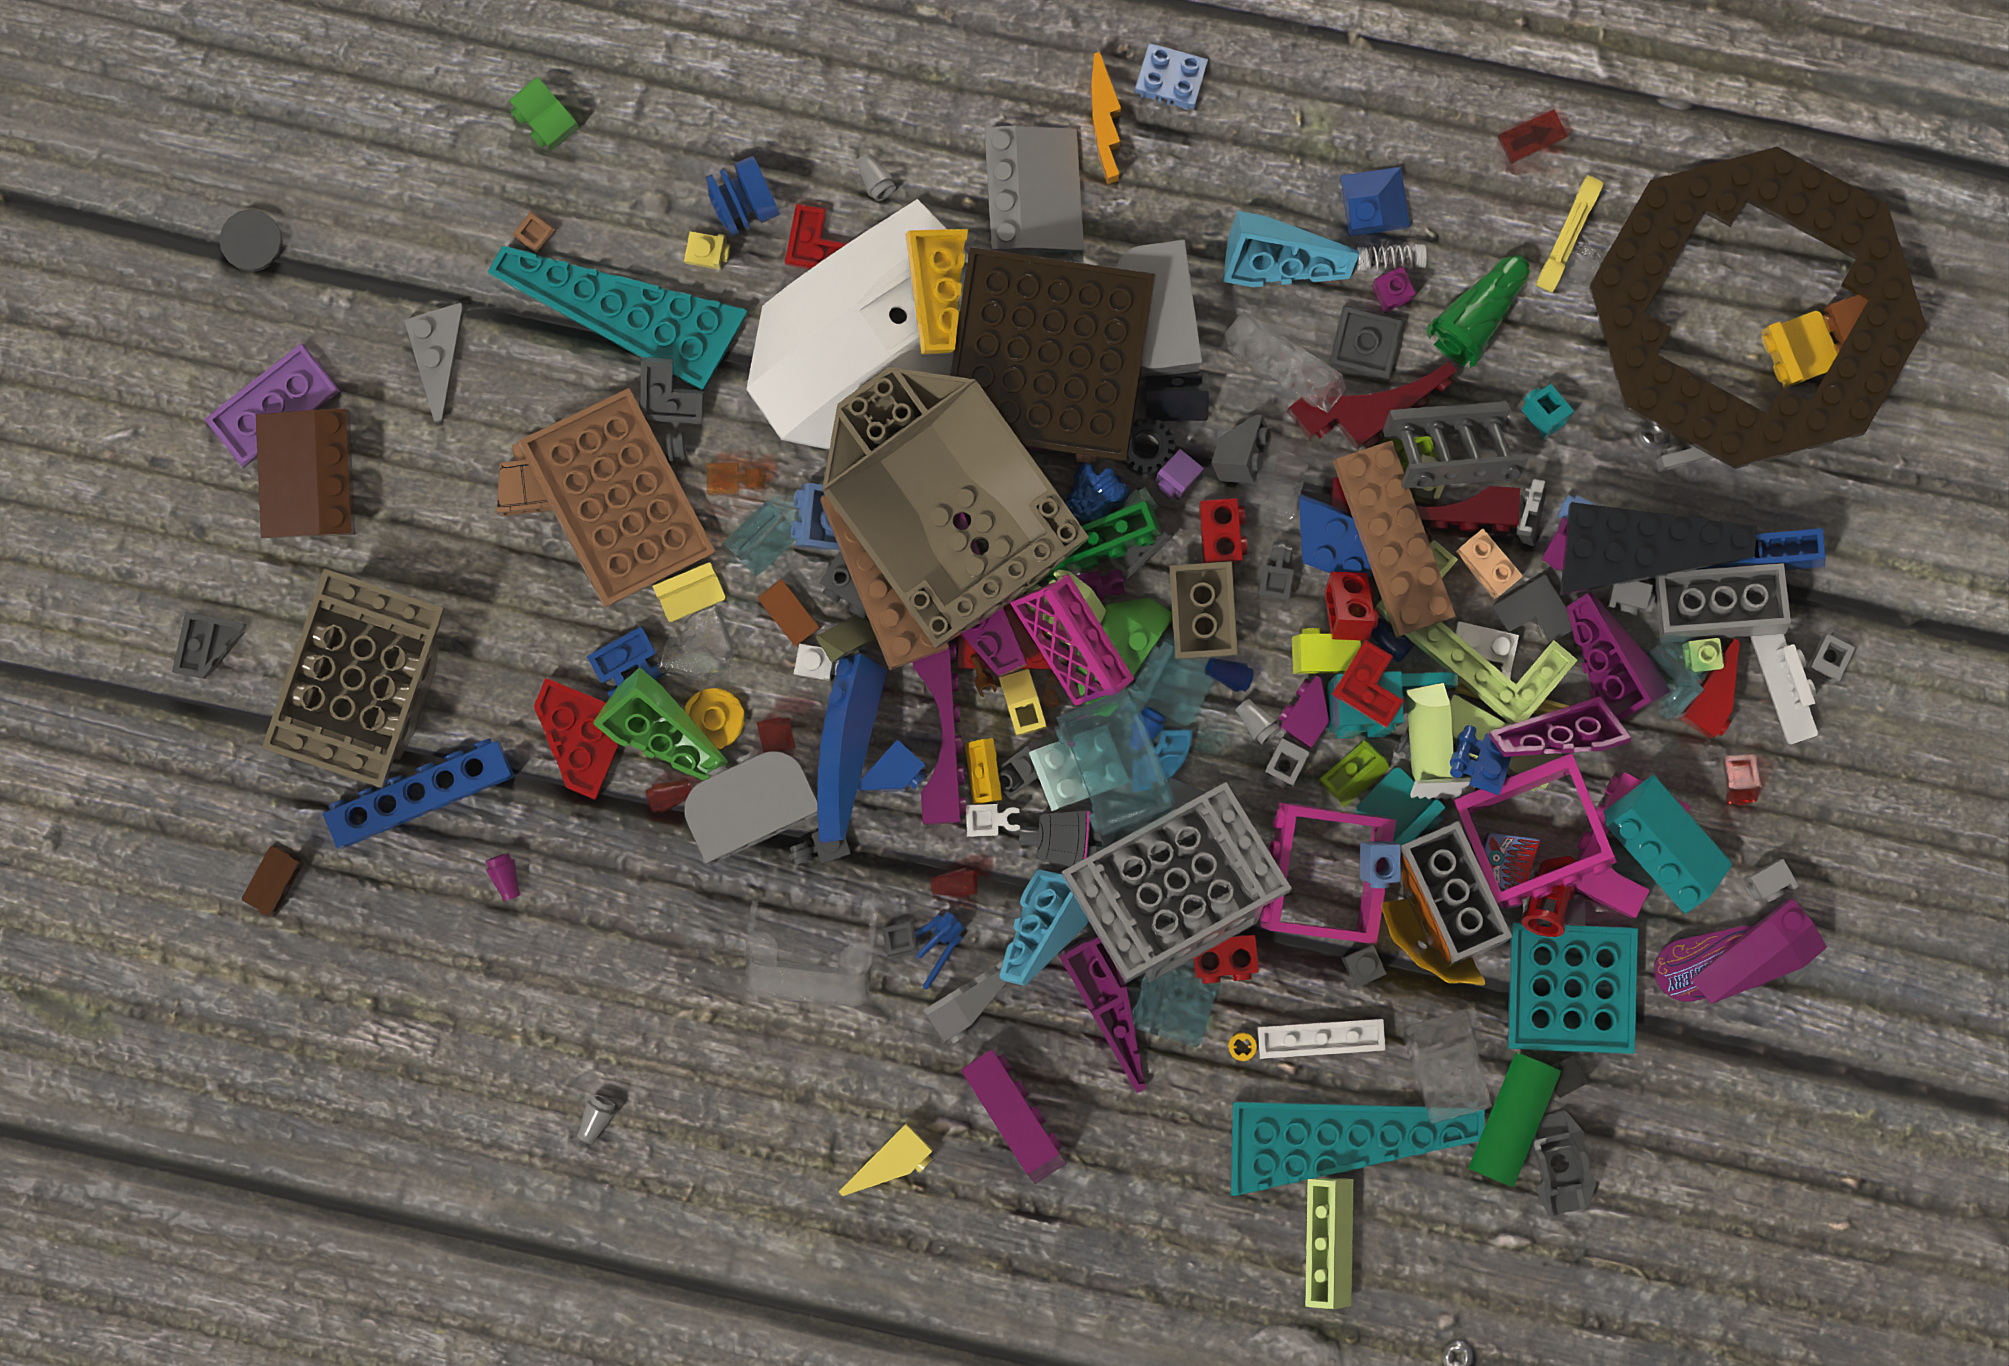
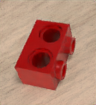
[1199,498,1247,564]
[1324,571,1378,641]
[1193,935,1259,984]

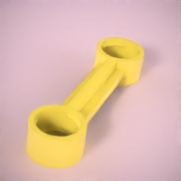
[1535,175,1604,293]

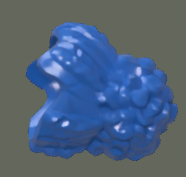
[1064,462,1130,526]

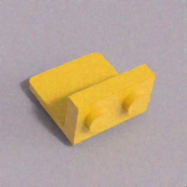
[1761,311,1837,389]

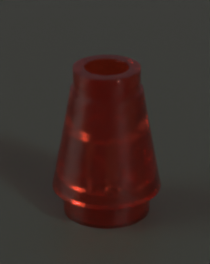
[645,779,692,814]
[931,867,978,899]

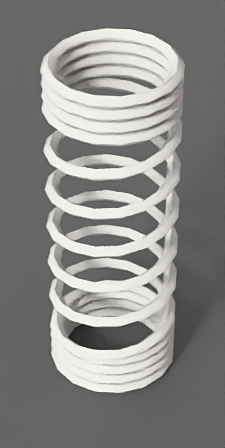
[1356,244,1427,271]

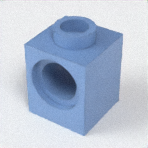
[1360,841,1401,888]

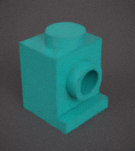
[1521,384,1575,440]

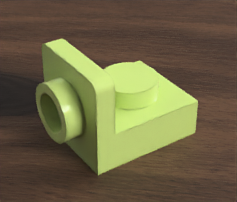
[1682,638,1724,675]

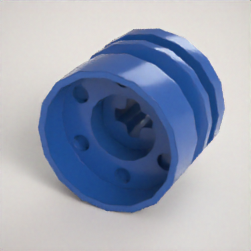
[705,156,780,236]

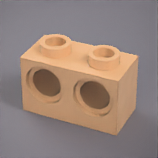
[1454,529,1523,600]

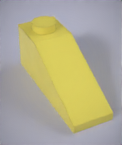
[838,1123,933,1196]

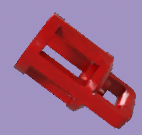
[1521,856,1577,937]

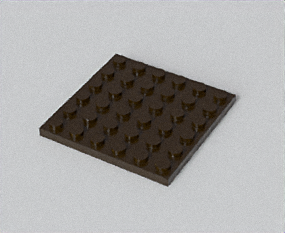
[950,247,1156,461]

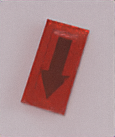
[1498,109,1568,164]

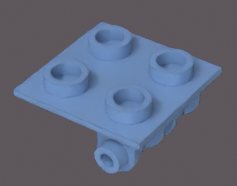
[1135,43,1208,110]

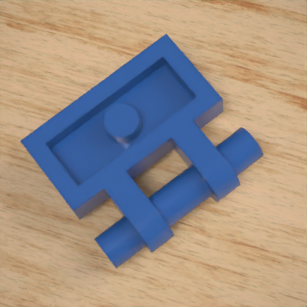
[587,626,667,698]
[1450,725,1512,795]

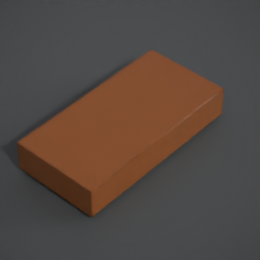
[757,579,820,647]

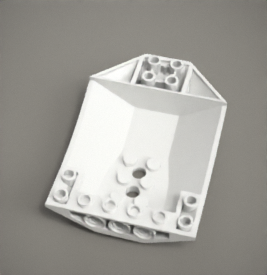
[746,199,968,450]

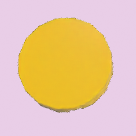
[684,688,745,749]

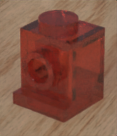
[757,717,796,753]

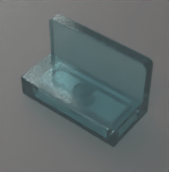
[723,500,796,576]

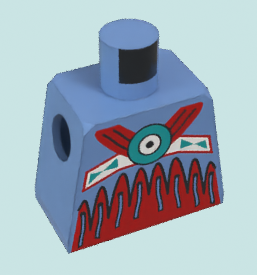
[1468,833,1540,891]

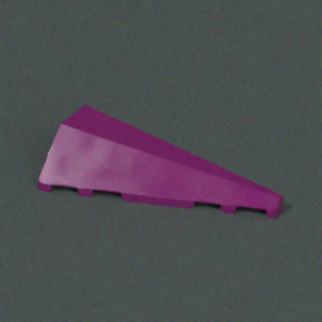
[1058,934,1146,1093]

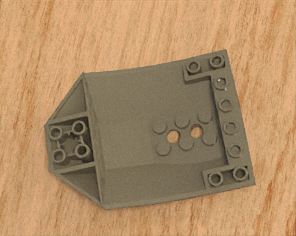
[822,367,1089,649]

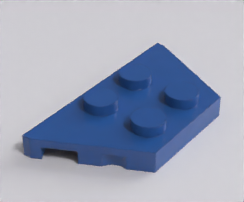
[1299,494,1373,578]

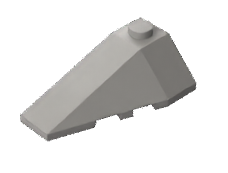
[924,960,1006,1043]

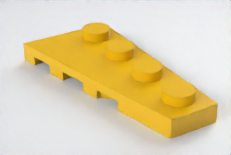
[905,229,968,354]

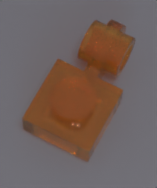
[707,462,767,496]

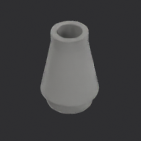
[855,154,896,201]
[1235,699,1281,745]
[577,1095,615,1144]

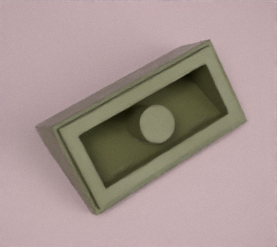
[816,615,877,663]

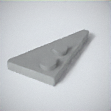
[404,303,464,424]

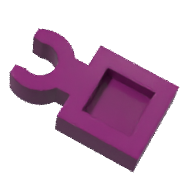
[1075,570,1125,601]

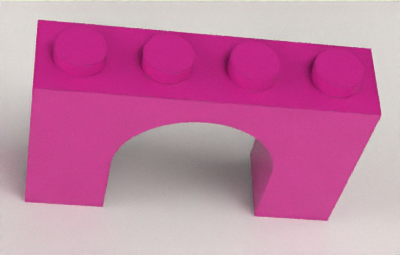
[1573,772,1691,918]

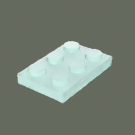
[1029,725,1128,811]

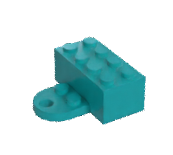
[1326,671,1458,739]

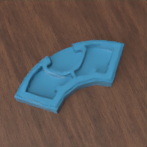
[1130,730,1192,793]

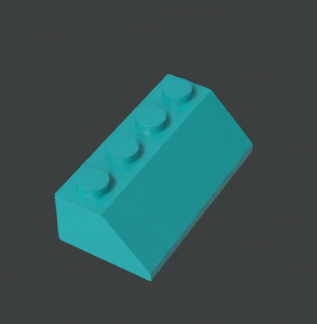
[1604,774,1732,914]

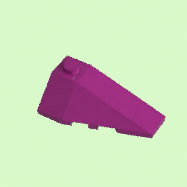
[1566,592,1671,722]
[1489,697,1631,757]

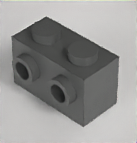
[819,552,867,619]

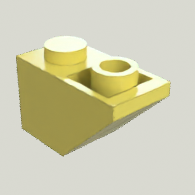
[999,669,1046,737]

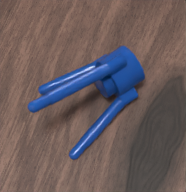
[916,911,965,990]

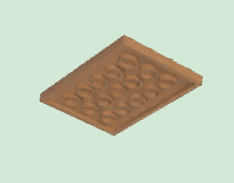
[518,388,715,608]

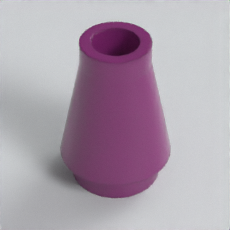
[485,853,521,901]

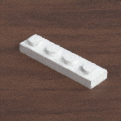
[1257,1019,1385,1059]

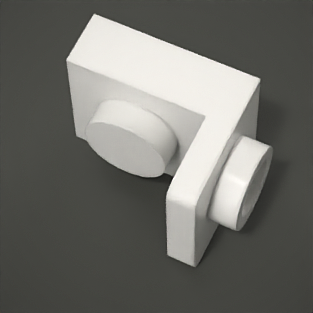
[794,644,840,682]

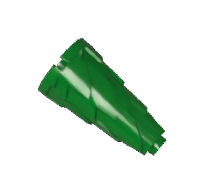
[1426,255,1530,368]

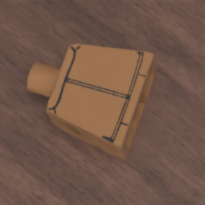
[497,443,553,517]

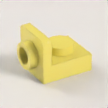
[684,231,731,270]

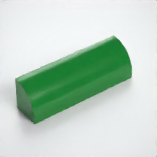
[1468,1052,1561,1188]

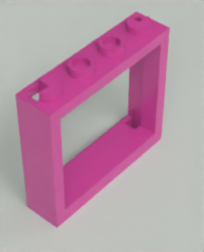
[1454,753,1617,910]
[1260,802,1396,944]

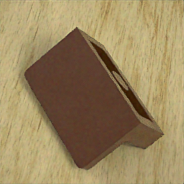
[242,846,304,918]

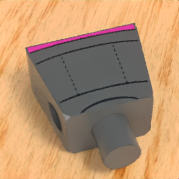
[1019,810,1091,867]

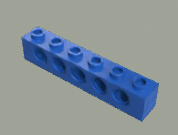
[322,738,515,849]

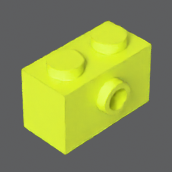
[1292,628,1361,674]

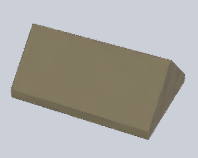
[1169,561,1238,660]

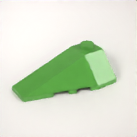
[593,668,728,781]

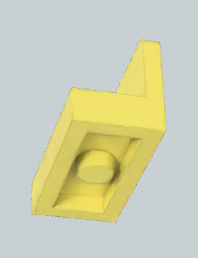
[653,562,726,622]

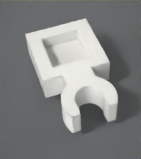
[966,804,1020,837]

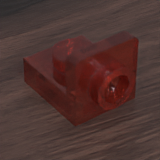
[1723,754,1761,805]

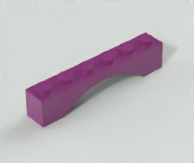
[913,641,966,825]

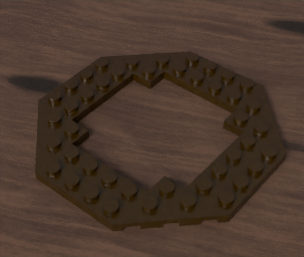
[1589,146,1926,469]

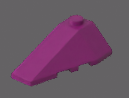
[1690,899,1827,1004]

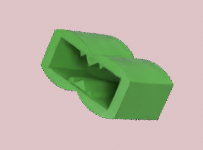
[509,77,579,151]

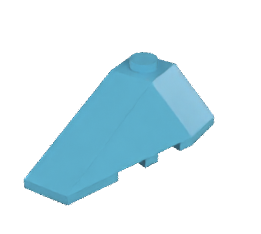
[1223,211,1359,287]
[999,869,1089,986]

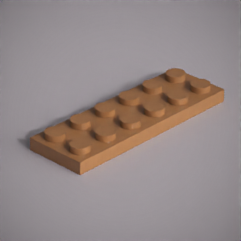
[1332,440,1456,637]
[820,495,949,670]

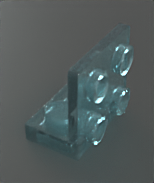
[1646,645,1705,720]

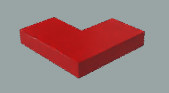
[785,203,847,270]
[1331,639,1404,728]

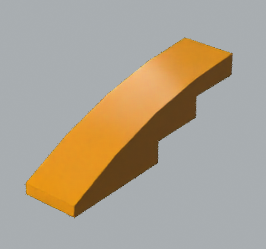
[1091,51,1121,185]

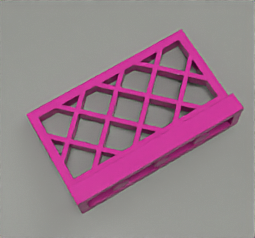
[1010,574,1134,706]

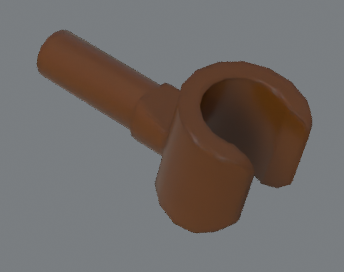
[970,653,997,697]

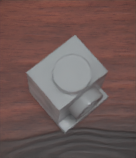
[1605,581,1655,616]
[1805,632,1856,683]
[1264,738,1310,789]
[1745,859,1799,902]

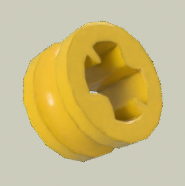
[1228,1032,1257,1061]

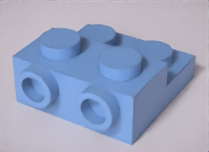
[791,483,841,551]

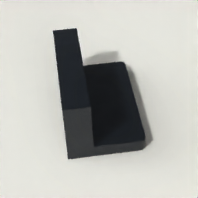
[1146,372,1209,421]

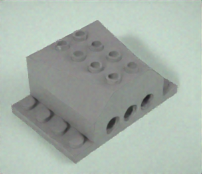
[1061,782,1292,983]

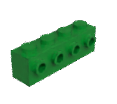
[1044,500,1163,581]

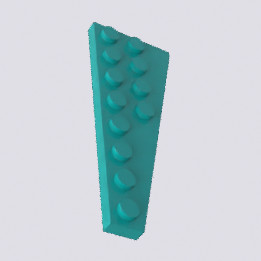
[487,246,748,391]
[1230,1102,1485,1196]

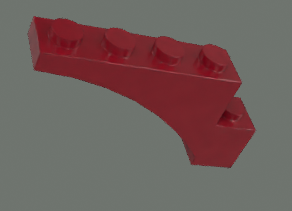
[1287,361,1457,450]

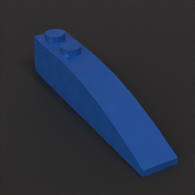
[1695,528,1826,570]
[817,654,887,843]

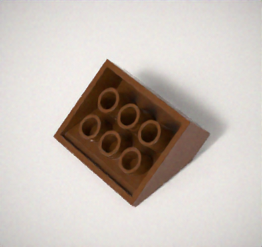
[256,409,355,538]

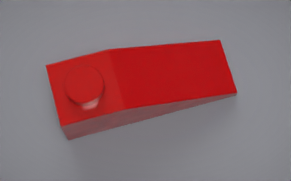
[1678,638,1740,739]

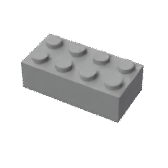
[1654,563,1791,643]

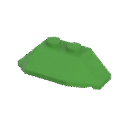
[1076,597,1173,717]

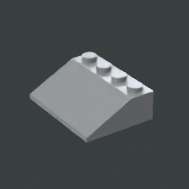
[984,126,1084,255]

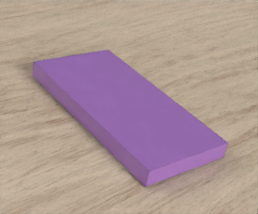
[204,343,341,468]

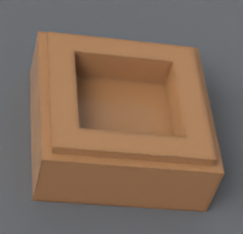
[512,211,556,255]

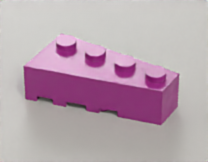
[961,1049,1067,1184]

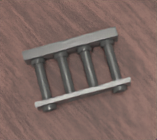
[1383,401,1528,488]

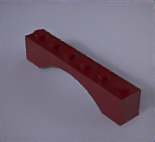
[1330,477,1520,533]

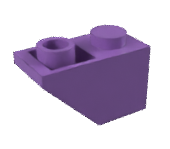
[1155,449,1204,501]

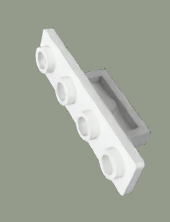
[1750,634,1818,745]

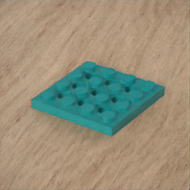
[1507,923,1638,1054]

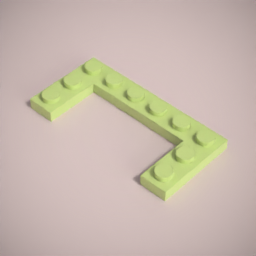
[1374,540,1578,725]

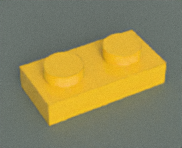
[964,738,1002,805]

